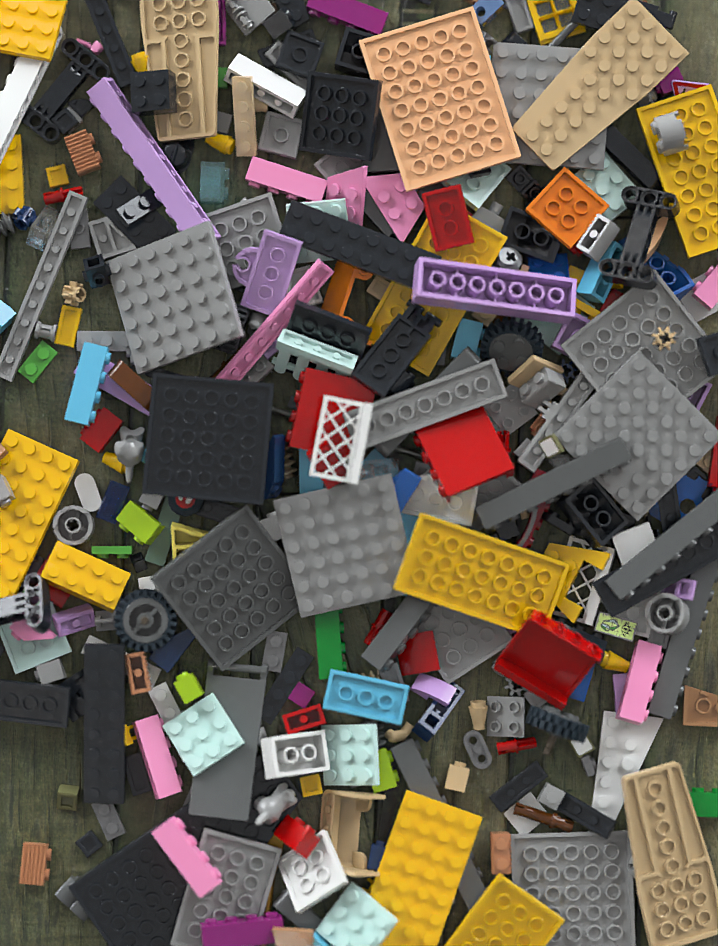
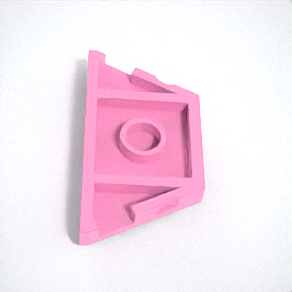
[326,166,368,226]
[366,173,425,242]

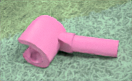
[76,38,104,55]

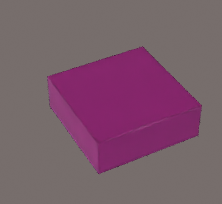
[288,682,315,708]

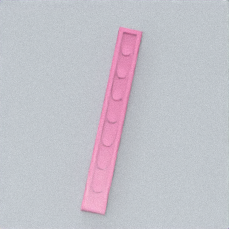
[216,259,334,381]

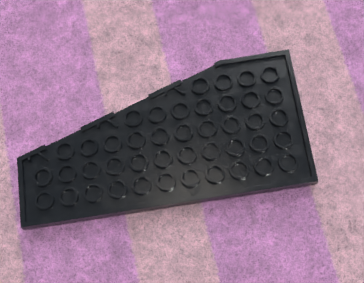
[68,753,302,946]

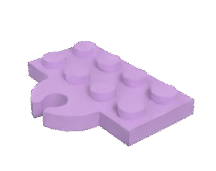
[232,229,303,315]

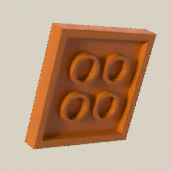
[525,166,610,250]

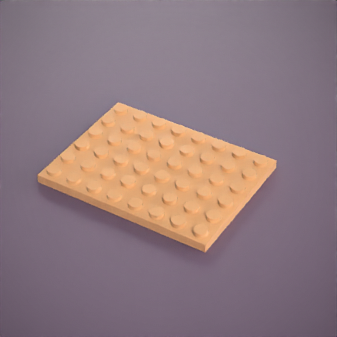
[359,6,521,193]

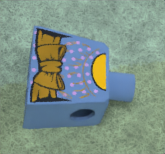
[473,0,507,28]

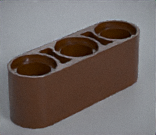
[107,359,152,412]

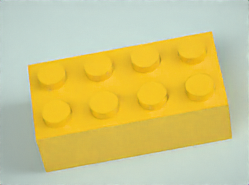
[41,540,131,613]

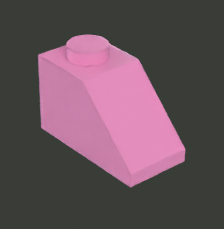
[9,620,57,641]

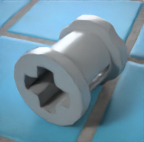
[34,321,58,342]

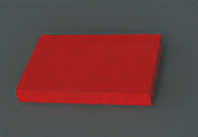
[421,184,475,252]

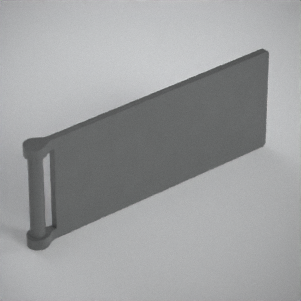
[189,659,269,821]

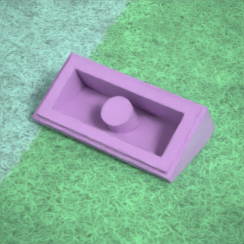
[52,603,96,637]

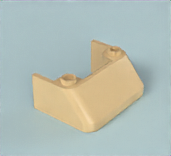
[319,789,386,877]

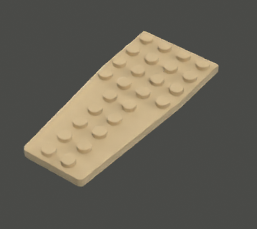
[139,0,219,143]
[513,0,689,171]
[621,761,718,946]

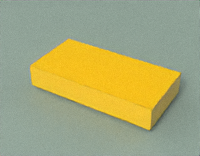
[54,305,83,348]

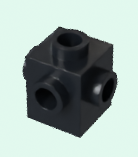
[82,254,112,289]

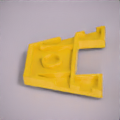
[543,543,612,623]

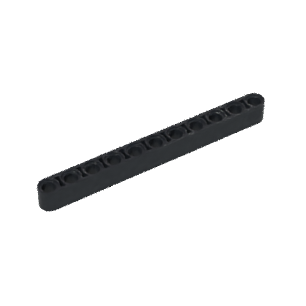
[501,31,662,190]

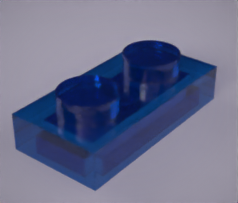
[96,480,130,524]

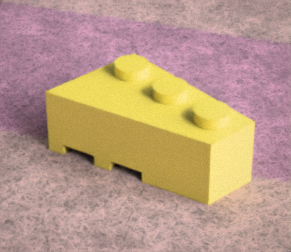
[171,522,208,560]

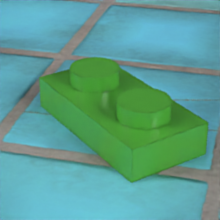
[18,340,58,384]
[92,546,133,558]

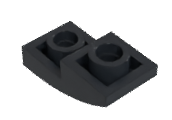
[505,164,543,204]

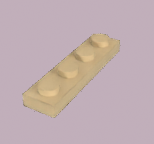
[231,76,258,157]

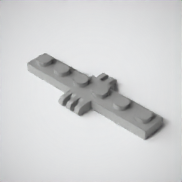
[77,331,135,365]
[517,371,594,473]

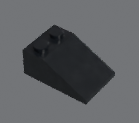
[500,206,561,264]

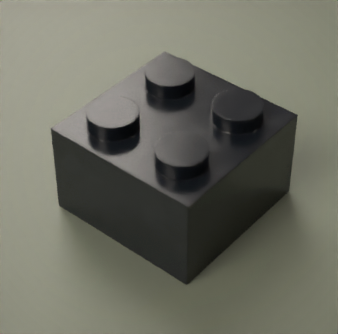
[130,69,177,117]

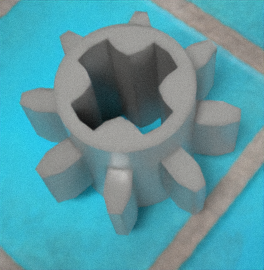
[504,678,528,697]

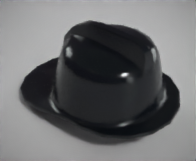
[161,139,195,174]

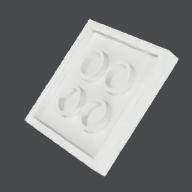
[278,830,348,913]

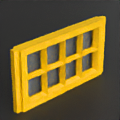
[526,0,586,45]

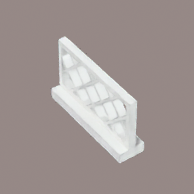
[309,395,373,485]
[553,536,616,627]

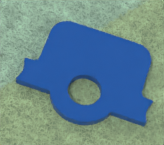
[649,475,707,521]

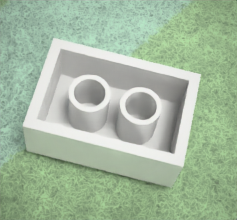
[260,730,330,779]

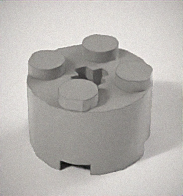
[650,111,689,156]
[53,505,95,546]
[645,593,690,635]

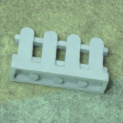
[271,328,358,380]

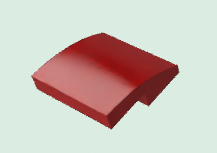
[398,630,440,676]

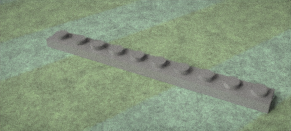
[0,190,89,382]

